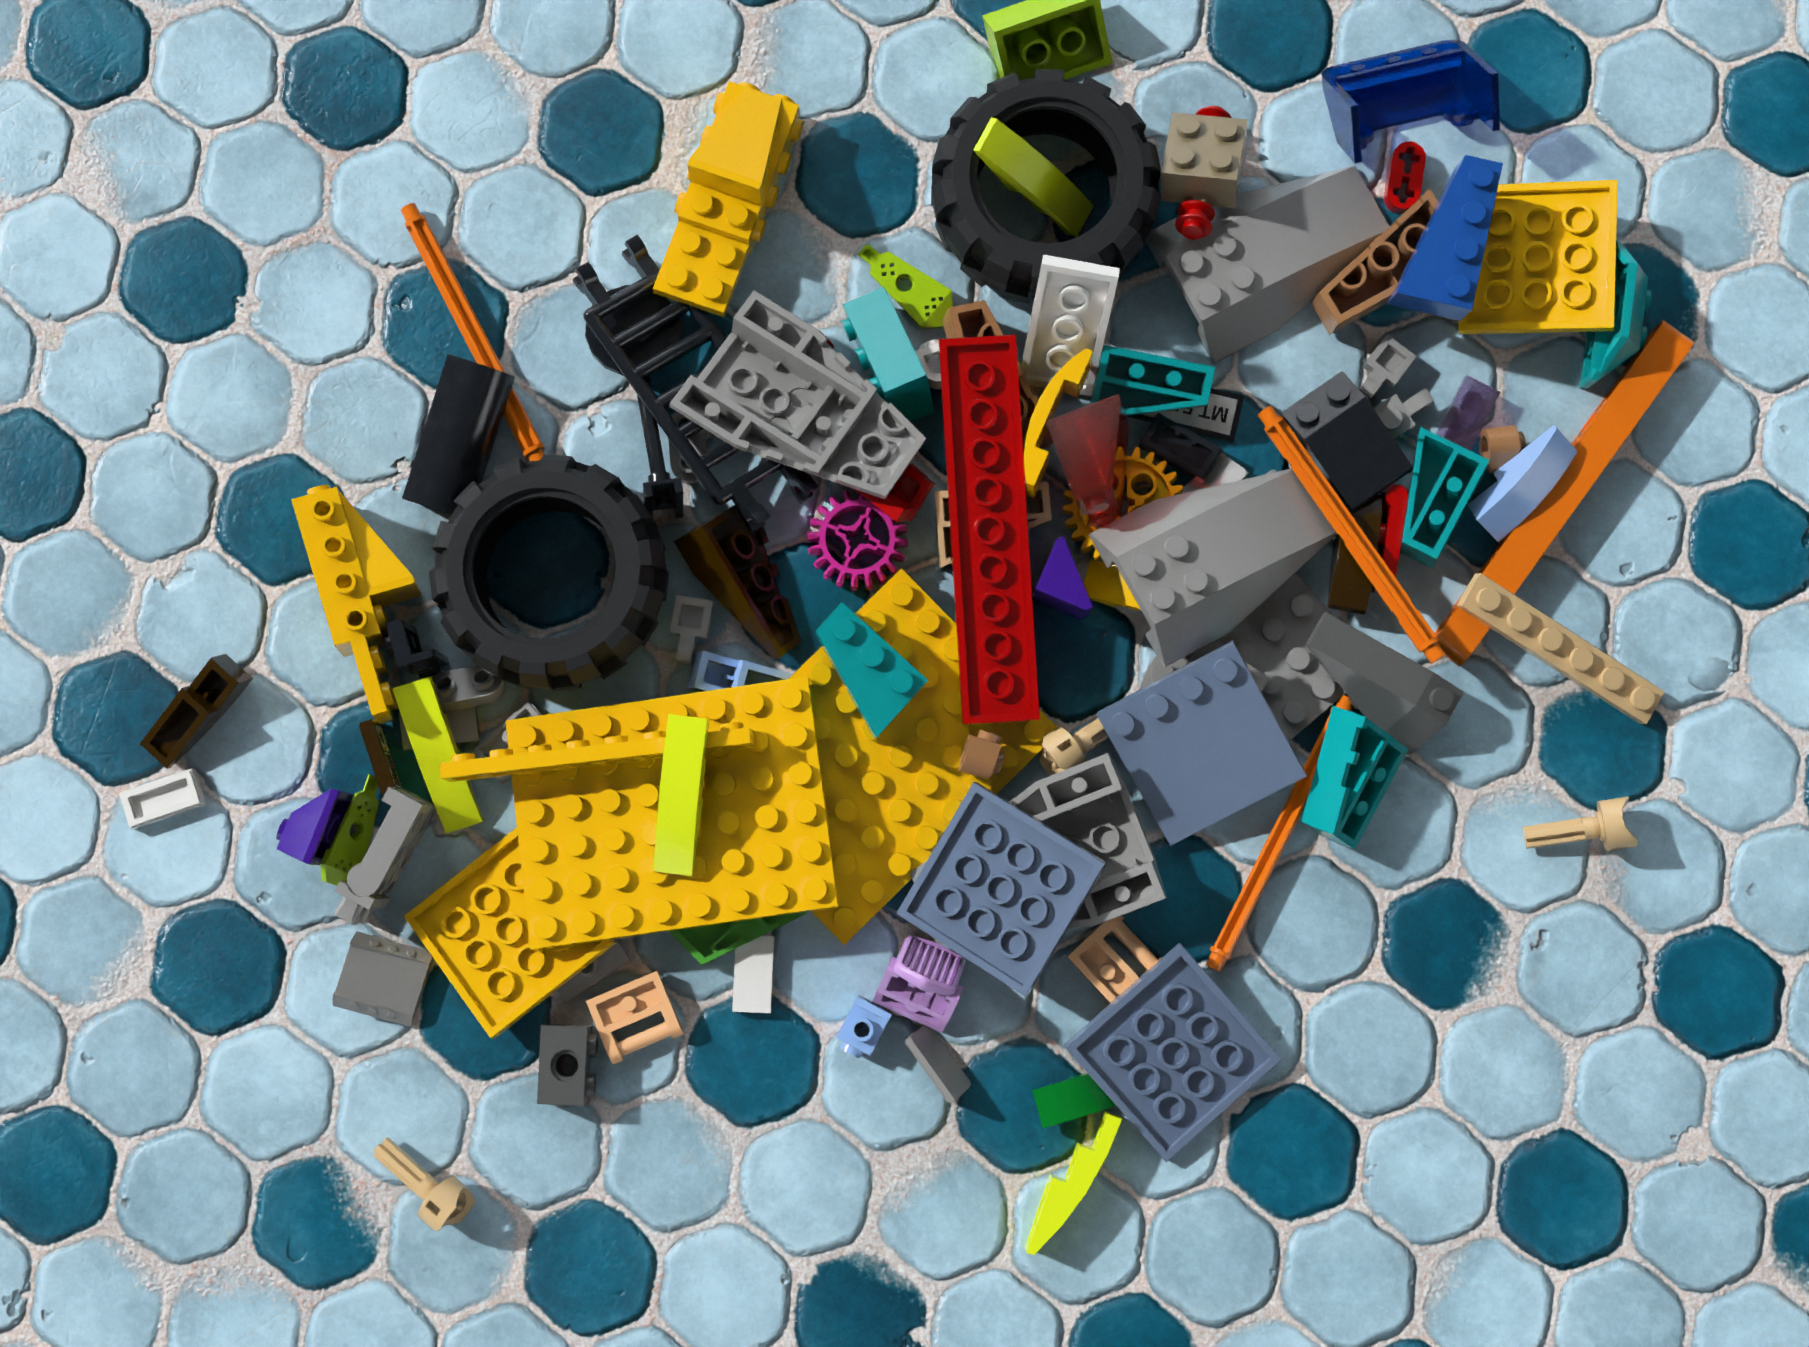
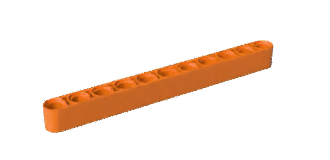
[1435,320,1694,667]

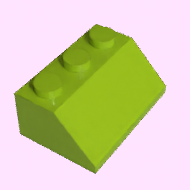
[982,0,1113,80]

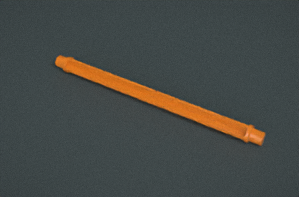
[401,203,545,461]
[1258,406,1446,664]
[1205,695,1354,973]

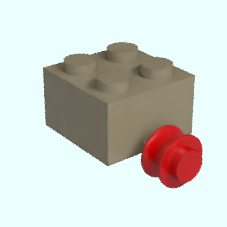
[1161,106,1248,240]

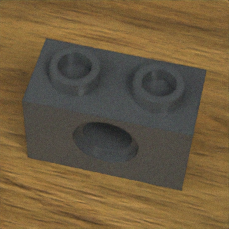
[537,1024,598,1106]

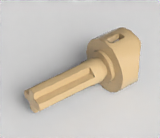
[1039,718,1109,776]
[1522,797,1638,851]
[373,1137,475,1231]

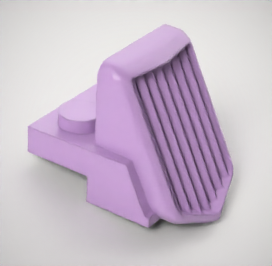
[872,935,966,1033]

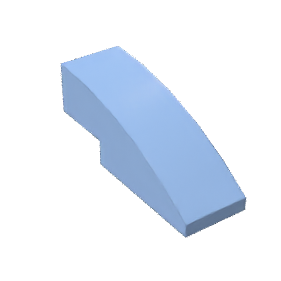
[1468,425,1577,542]
[687,651,793,692]

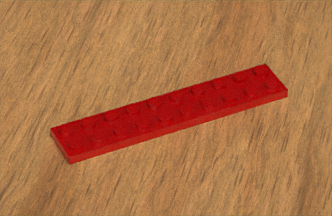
[938,334,1040,724]

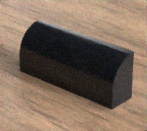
[402,354,515,515]

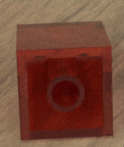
[1046,394,1129,529]

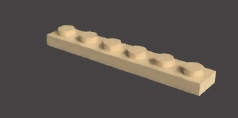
[1456,573,1665,724]

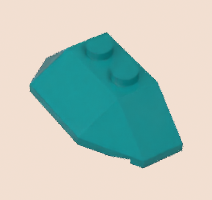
[1580,237,1651,389]

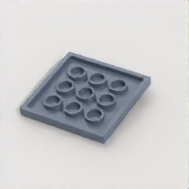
[1097,641,1307,846]
[896,782,1107,997]
[1064,943,1281,1162]

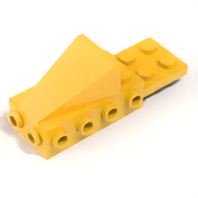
[653,81,804,317]
[291,485,422,724]

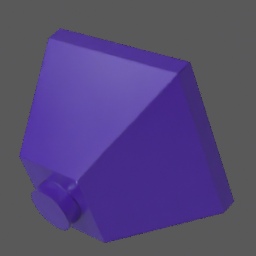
[276,788,354,865]

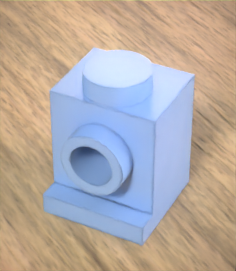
[836,995,892,1058]

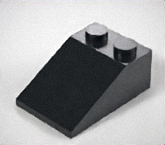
[1281,371,1413,513]

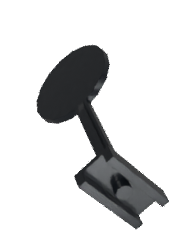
[585,285,683,519]

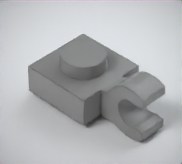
[1359,334,1417,401]
[1373,388,1434,439]
[669,595,714,666]

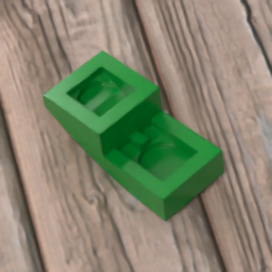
[1032,1073,1115,1128]

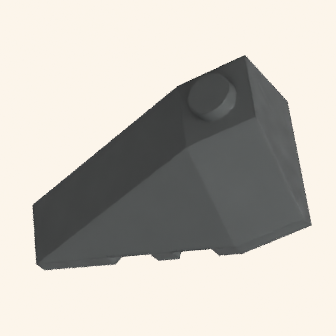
[1306,612,1464,755]

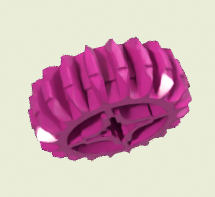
[807,490,909,591]

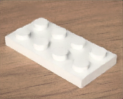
[1021,255,1120,396]

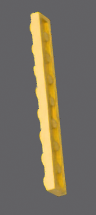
[440,722,756,782]

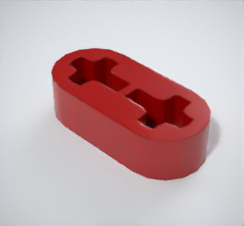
[1384,141,1426,214]

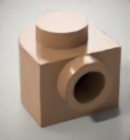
[1479,425,1526,473]
[958,730,1005,780]

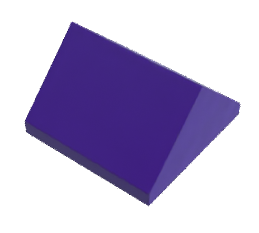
[1032,536,1093,620]

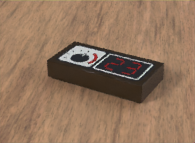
[359,719,403,796]

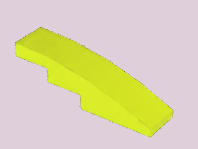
[973,117,1094,237]
[392,677,484,834]
[654,714,709,876]
[1025,1111,1122,1255]

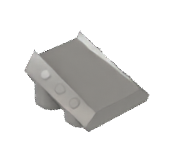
[333,931,434,1027]

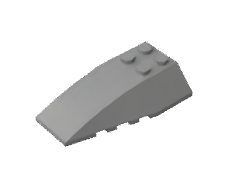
[1146,166,1390,364]
[669,290,926,499]
[1089,469,1337,668]
[910,753,1166,944]

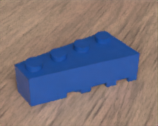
[1387,155,1503,321]

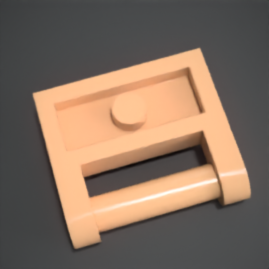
[1066,915,1162,1003]
[586,970,684,1065]

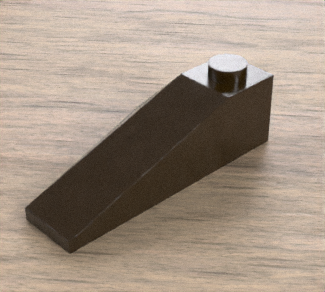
[673,504,801,660]

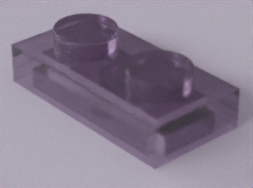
[1435,375,1500,451]

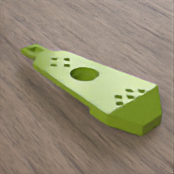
[858,244,953,329]
[320,774,379,886]

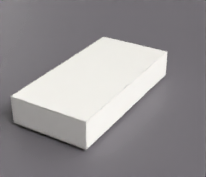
[119,768,207,830]
[732,936,775,1013]

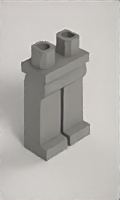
[334,787,436,925]

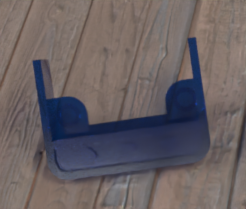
[1321,40,1500,164]

